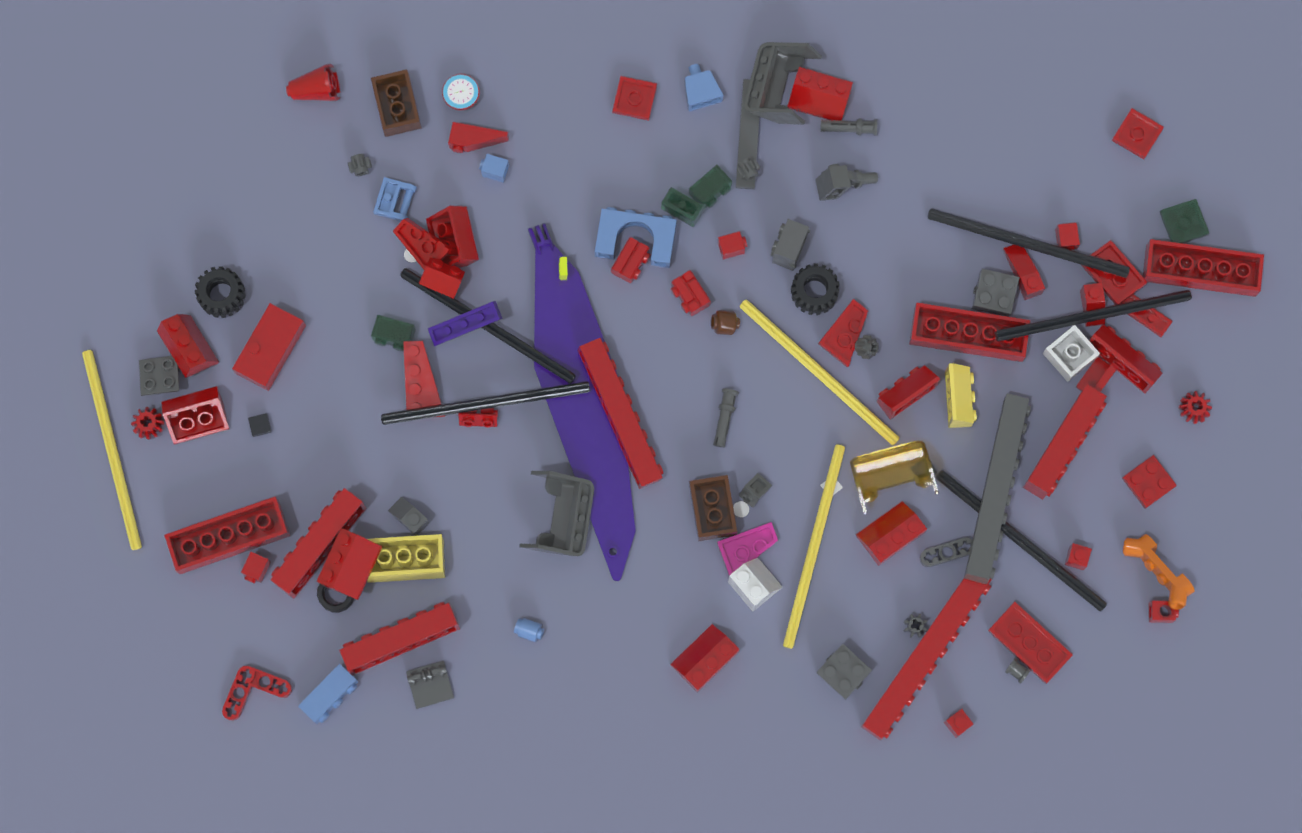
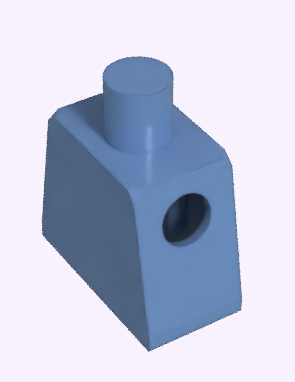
[685,64,723,112]

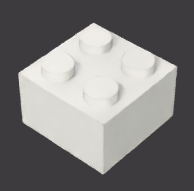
[1043,325,1100,382]

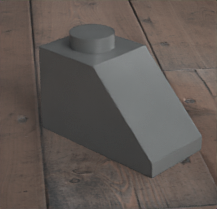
[388,497,429,536]

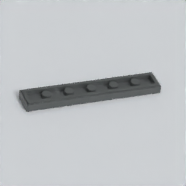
[736,79,759,189]

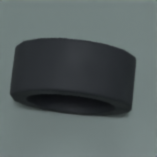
[317,584,354,613]

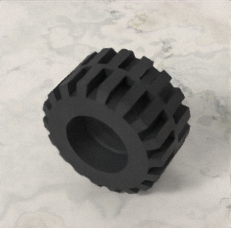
[791,264,840,315]
[195,266,246,318]

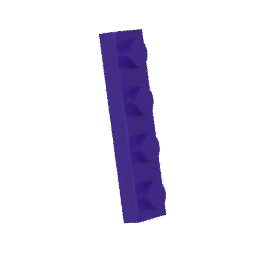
[427,301,502,346]

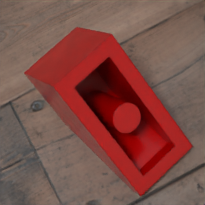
[1080,283,1105,327]

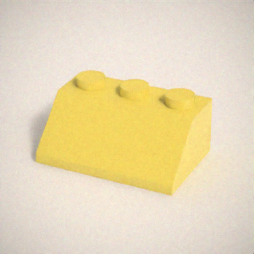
[945,363,977,428]

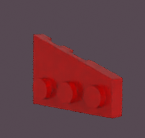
[393,218,453,270]
[818,299,868,367]

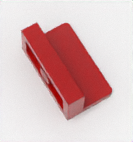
[1076,357,1119,392]

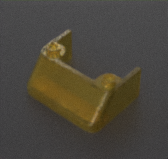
[850,441,939,513]

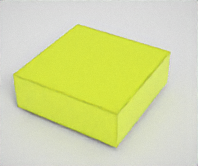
[559,257,568,280]

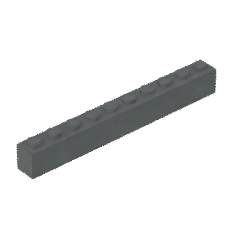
[964,393,1031,584]

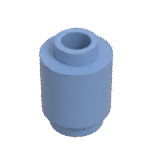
[514,618,544,642]

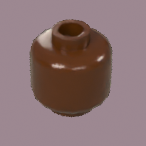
[711,310,740,335]

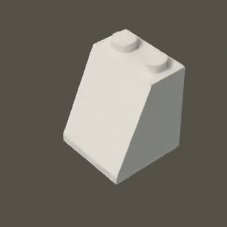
[728,558,783,612]

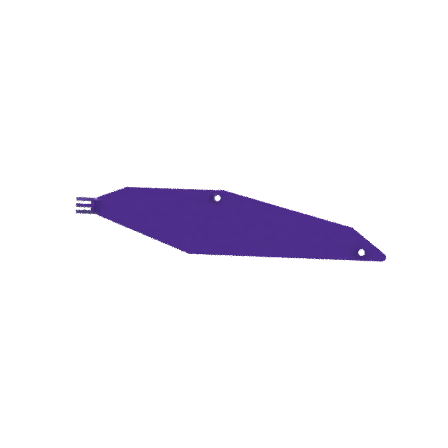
[528,223,636,581]

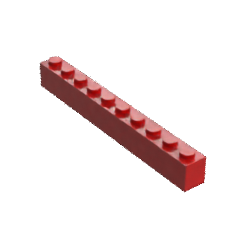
[861,578,992,741]

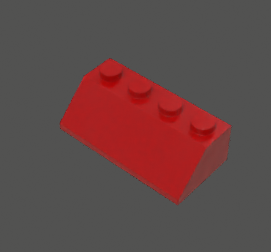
[1089,324,1163,394]

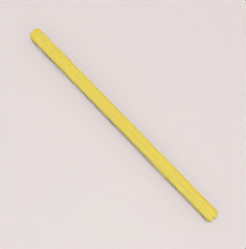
[740,300,899,445]
[82,350,142,550]
[783,444,845,649]

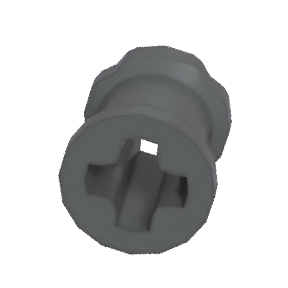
[1005,658,1031,684]

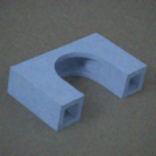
[595,207,677,268]

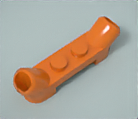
[1123,534,1194,610]

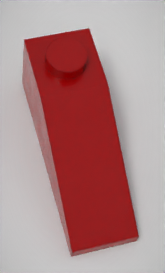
[448,122,509,153]
[1003,244,1045,300]

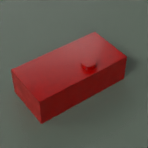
[232,303,306,391]

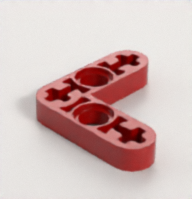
[222,666,292,721]

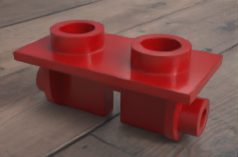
[458,408,498,428]

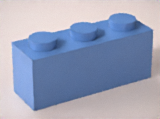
[298,664,358,724]

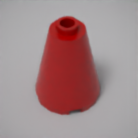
[286,63,340,101]

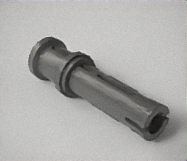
[821,118,877,136]
[713,388,739,448]

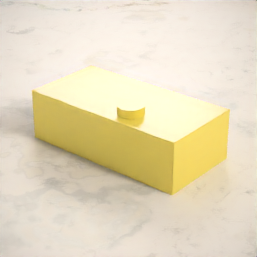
[367,534,445,583]

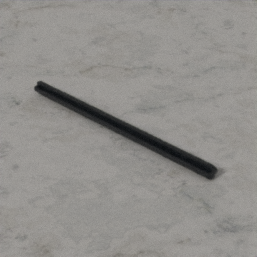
[928,209,1130,278]
[400,268,576,384]
[995,290,1192,341]
[381,382,590,425]
[936,470,1107,611]

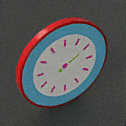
[442,74,480,110]

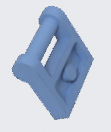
[373,177,417,222]

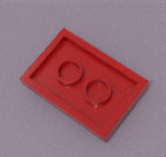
[1081,240,1147,305]

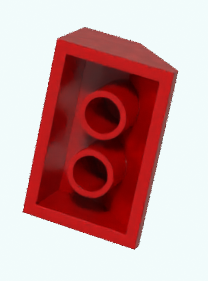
[787,67,853,121]
[426,206,479,268]
[157,314,219,378]
[877,365,940,420]
[161,386,229,444]
[856,501,927,566]
[316,528,382,600]
[670,624,740,693]

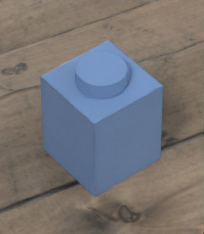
[479,154,509,183]

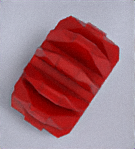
[1178,391,1212,424]
[131,407,165,440]

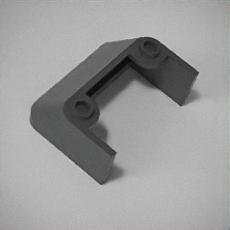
[744,42,822,125]
[519,471,594,556]

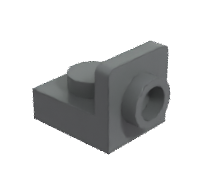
[739,473,772,507]

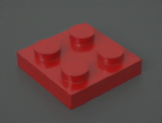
[612,76,657,121]
[1112,108,1164,159]
[1122,455,1177,509]

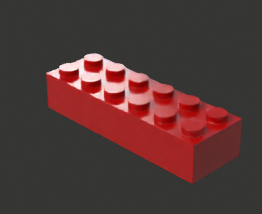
[1143,239,1264,297]
[909,303,1030,362]
[1023,384,1107,500]
[270,488,367,599]
[164,496,290,574]
[339,602,460,676]

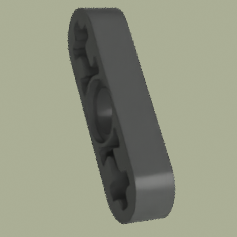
[920,538,972,567]

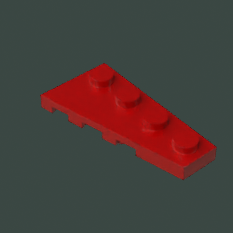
[403,341,445,417]

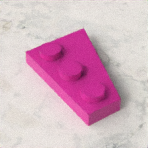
[717,522,778,576]

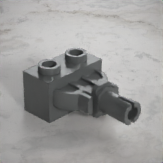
[815,164,878,201]

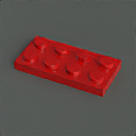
[988,602,1073,684]

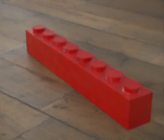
[577,338,663,489]

